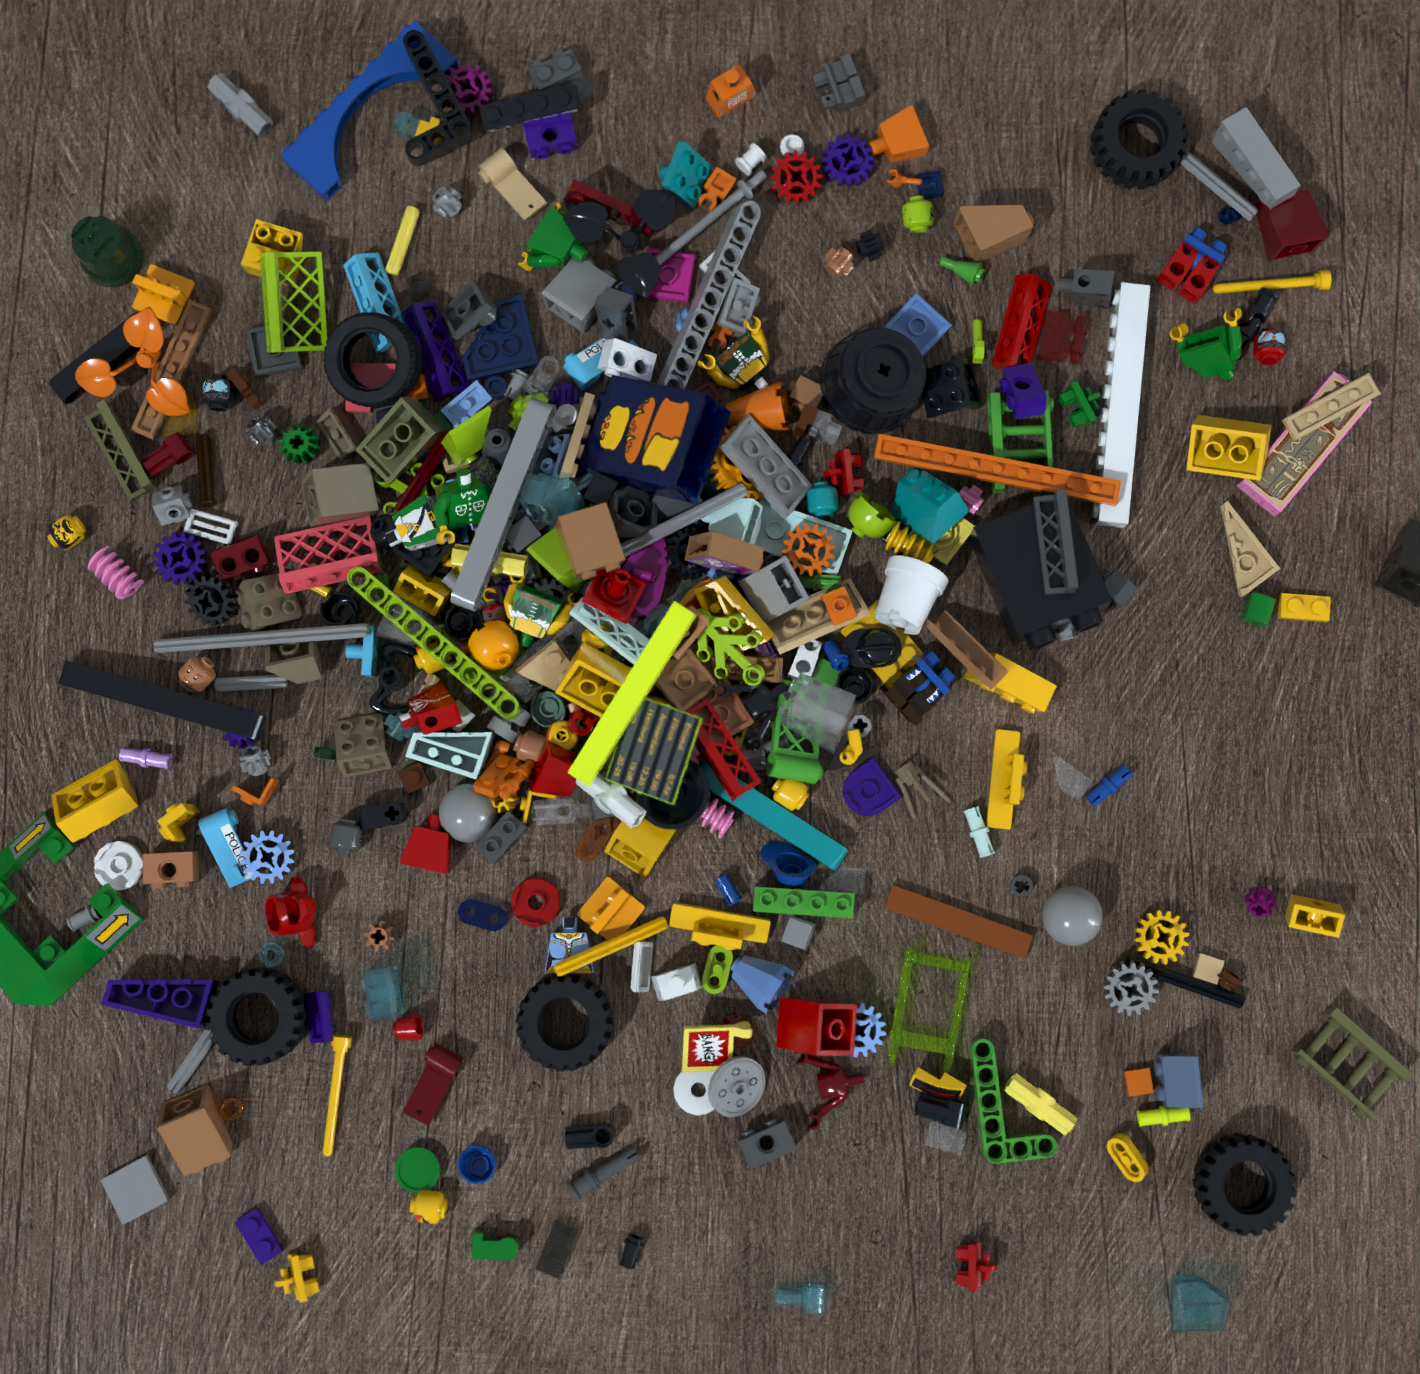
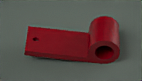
[402,1044,464,1126]

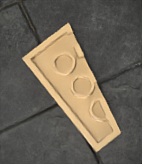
[553,392,597,499]

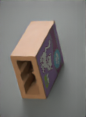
[685,531,764,576]

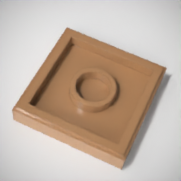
[654,648,717,712]

